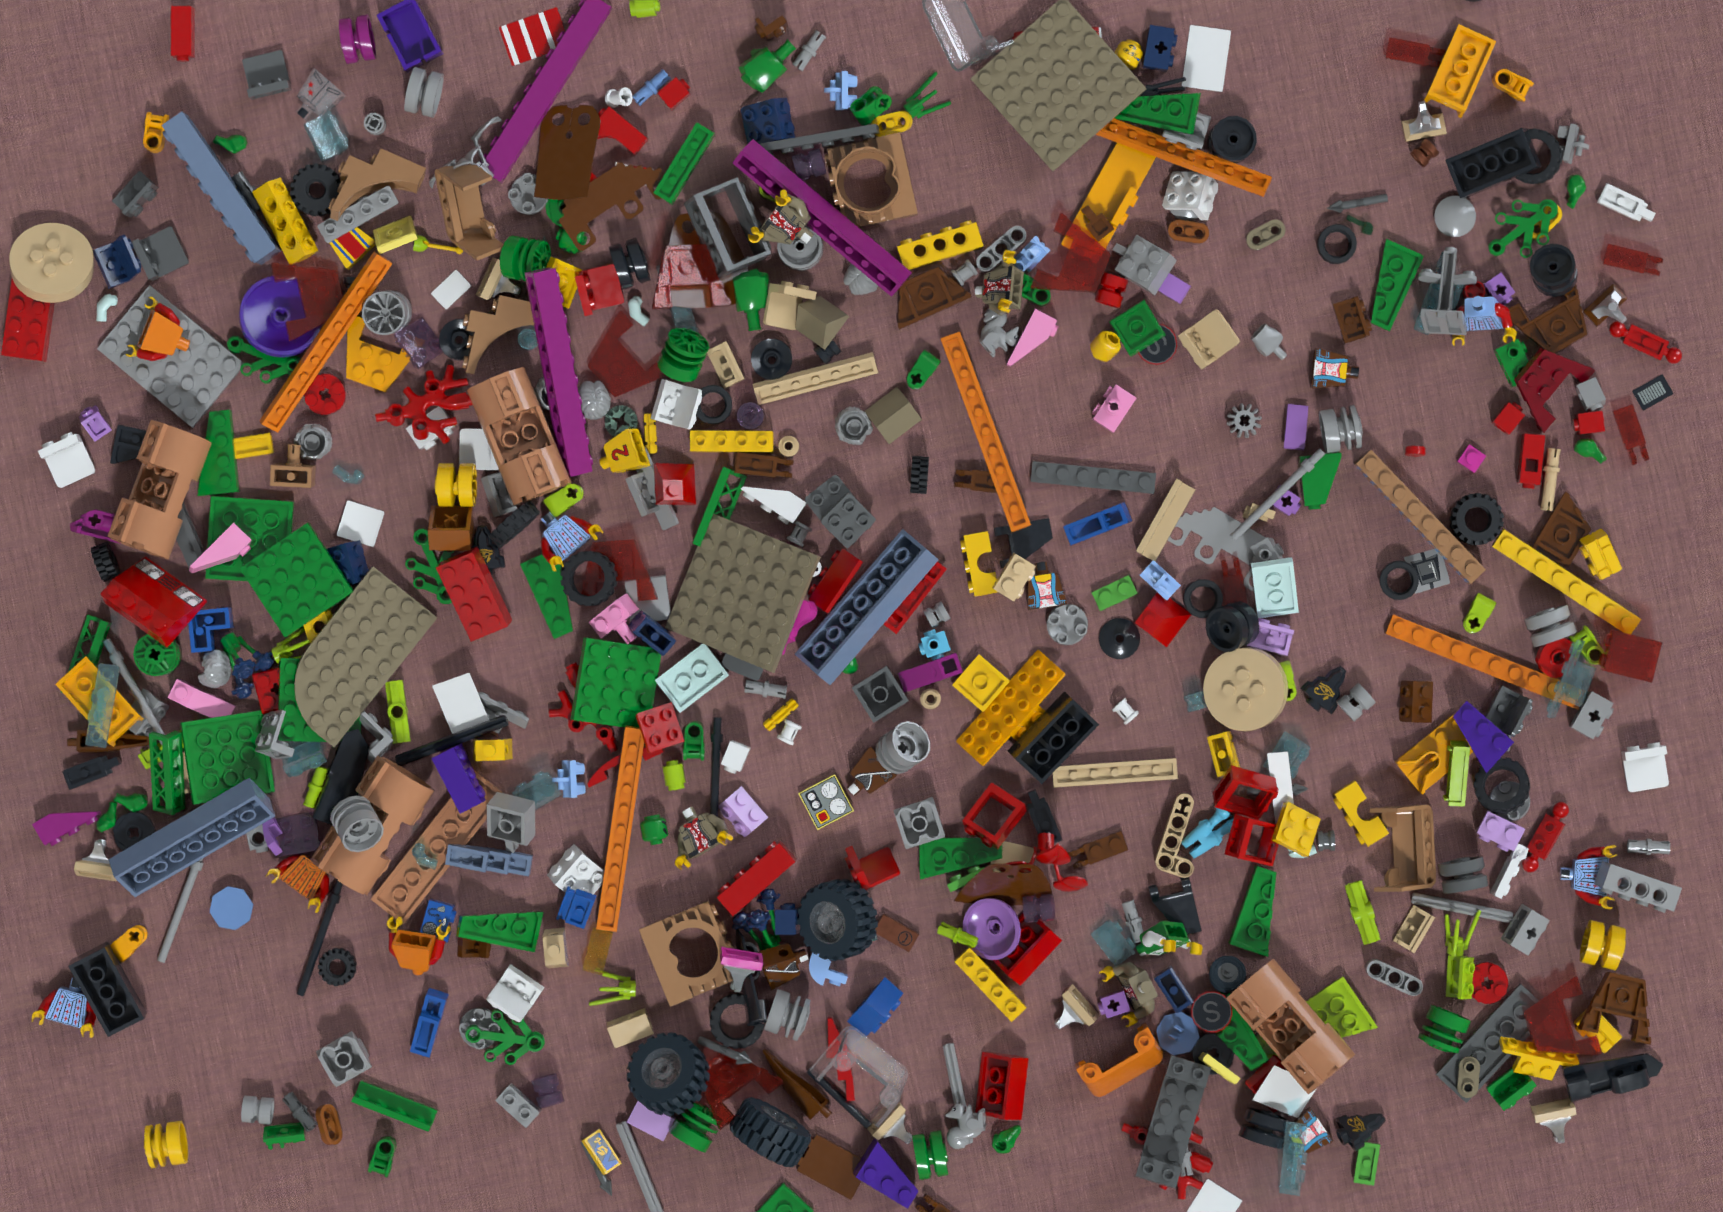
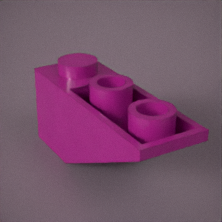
[898,653,963,693]
[32,811,101,846]

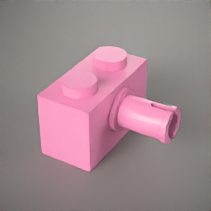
[1092,385,1136,433]
[589,593,639,644]

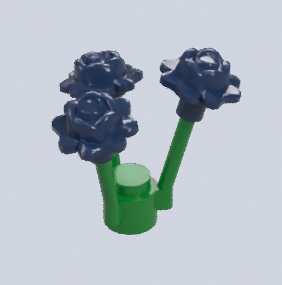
[220,633,274,699]
[732,889,781,950]

